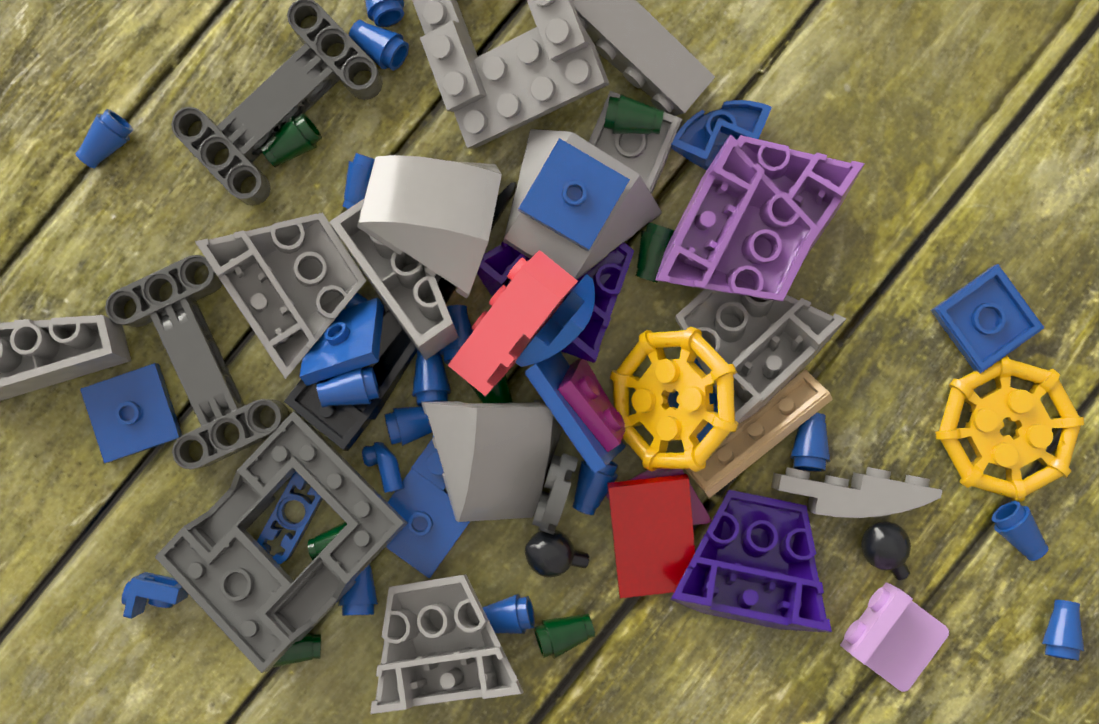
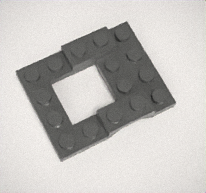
[155,411,408,673]

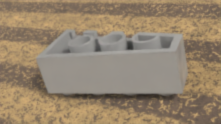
[572,0,715,116]
[329,199,459,360]
[0,315,131,401]

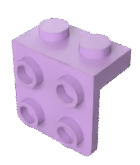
[840,582,949,692]

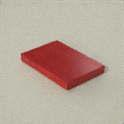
[607,474,695,598]

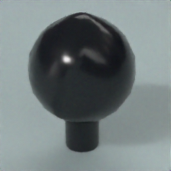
[861,521,911,580]
[525,530,589,578]

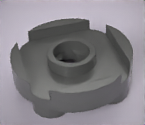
[532,453,578,535]

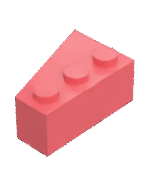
[447,250,578,396]

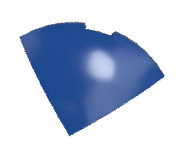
[671,100,772,170]
[515,274,595,367]

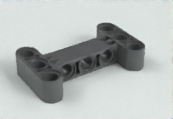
[171,0,383,206]
[105,255,289,470]

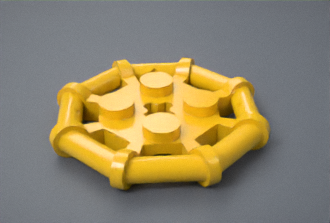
[610,327,738,472]
[935,355,1085,502]

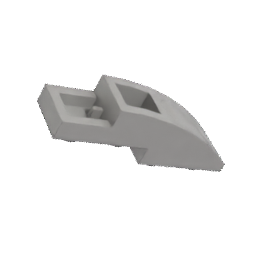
[771,467,942,518]

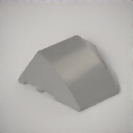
[503,129,662,280]
[357,155,502,299]
[195,212,367,379]
[675,289,846,424]
[421,400,563,522]
[370,574,524,714]

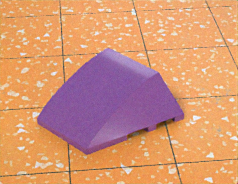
[655,135,819,302]
[737,135,865,260]

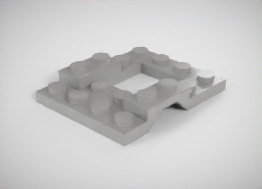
[412,0,609,149]

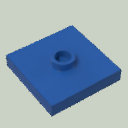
[518,138,630,251]
[930,264,1044,373]
[299,297,384,385]
[80,363,182,463]
[386,468,470,579]

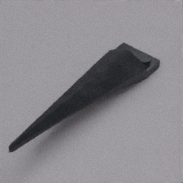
[284,182,517,451]

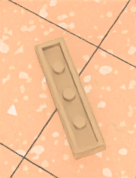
[685,369,833,498]

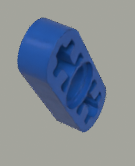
[257,471,323,564]

